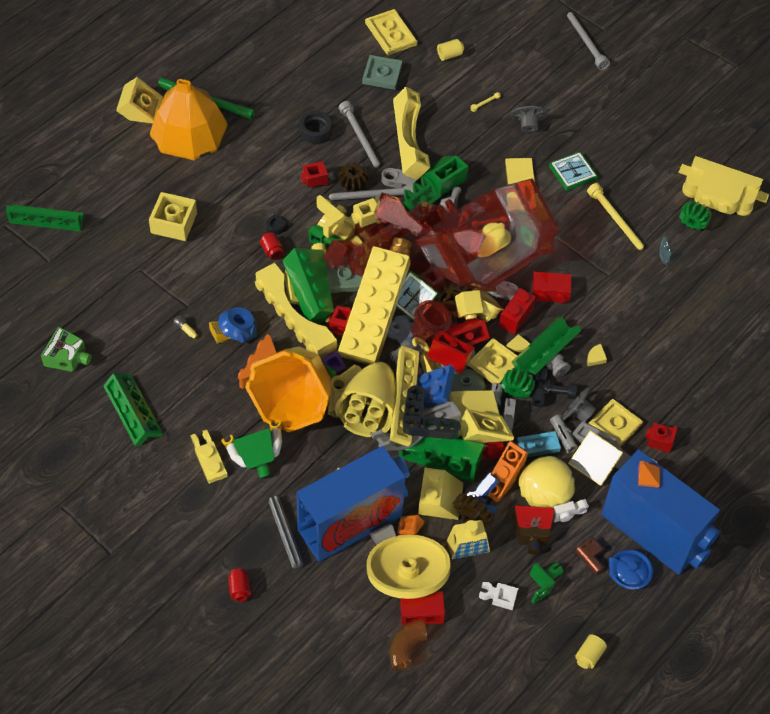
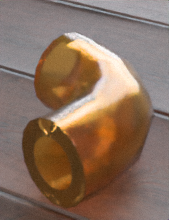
[389,619,427,671]

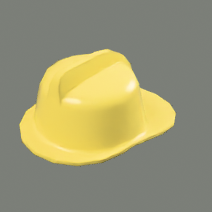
[470,223,511,257]
[473,288,504,322]

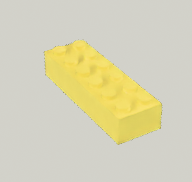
[338,246,410,365]

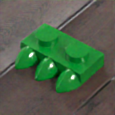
[404,176,441,216]

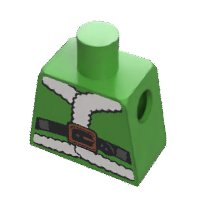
[41,327,92,372]

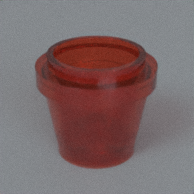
[411,300,452,343]

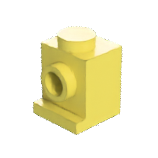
[352,198,382,228]

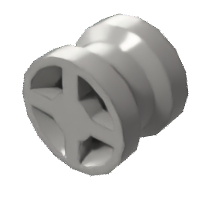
[546,354,571,378]

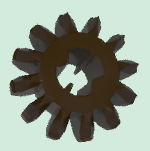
[338,162,369,192]

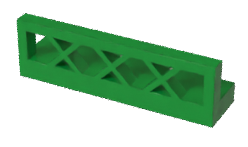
[6,205,85,232]
[511,317,581,375]
[103,373,163,446]

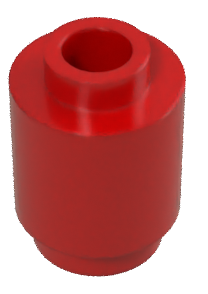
[260,233,284,260]
[228,569,251,602]

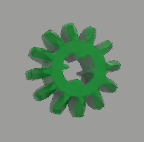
[679,201,712,231]
[501,368,535,399]

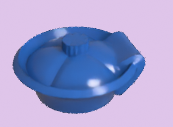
[218,307,257,343]
[609,550,653,589]

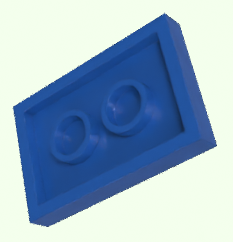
[414,365,455,412]

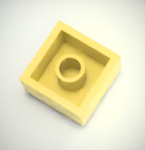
[149,192,197,241]

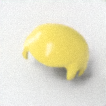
[519,456,575,508]

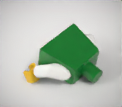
[222,420,282,478]

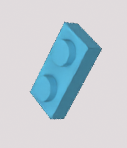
[517,431,561,457]

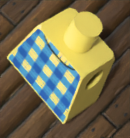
[447,520,490,559]

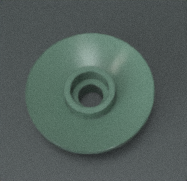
[450,369,485,392]

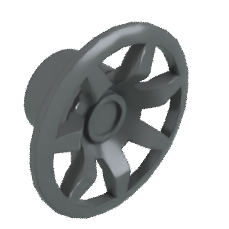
[510,106,548,132]
[562,387,596,422]

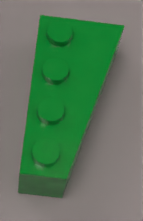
[282,248,334,324]
[399,437,484,483]

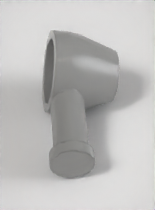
[440,186,461,215]

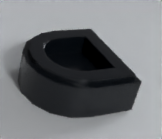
[266,214,288,235]

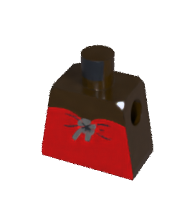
[513,506,554,555]

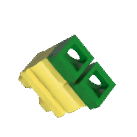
[308,205,359,257]

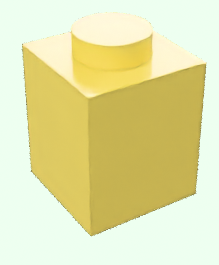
[455,290,483,320]

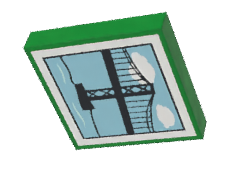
[549,152,598,191]
[396,271,440,323]

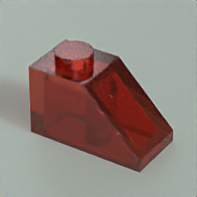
[323,239,362,269]

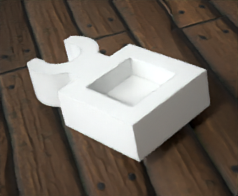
[553,499,589,522]
[479,582,518,610]

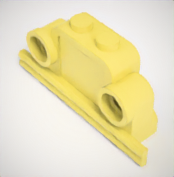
[678,156,769,216]

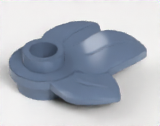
[387,315,422,346]

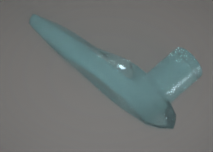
[659,236,671,265]

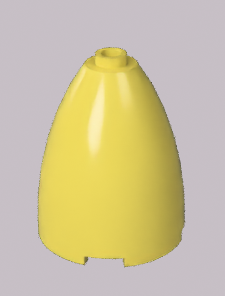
[335,362,396,437]

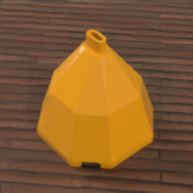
[150,79,228,160]
[245,347,332,432]

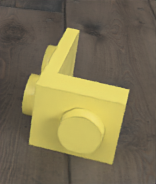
[317,195,345,238]

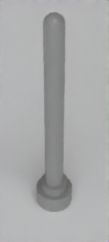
[567,12,610,70]
[338,101,380,168]
[329,184,414,201]

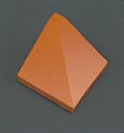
[638,461,660,488]
[397,515,424,536]

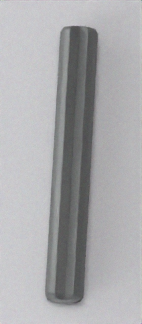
[269,495,303,569]

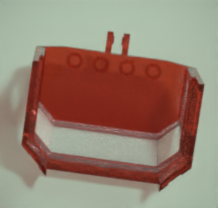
[415,178,559,292]

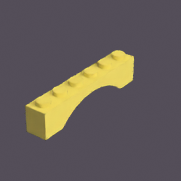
[393,87,430,180]
[255,263,337,359]

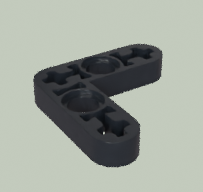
[403,385,461,439]

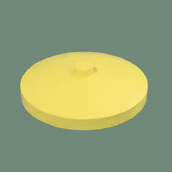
[367,535,450,599]

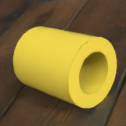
[437,39,464,61]
[575,635,607,669]

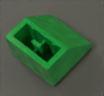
[420,155,468,196]

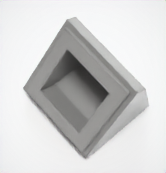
[369,523,396,545]

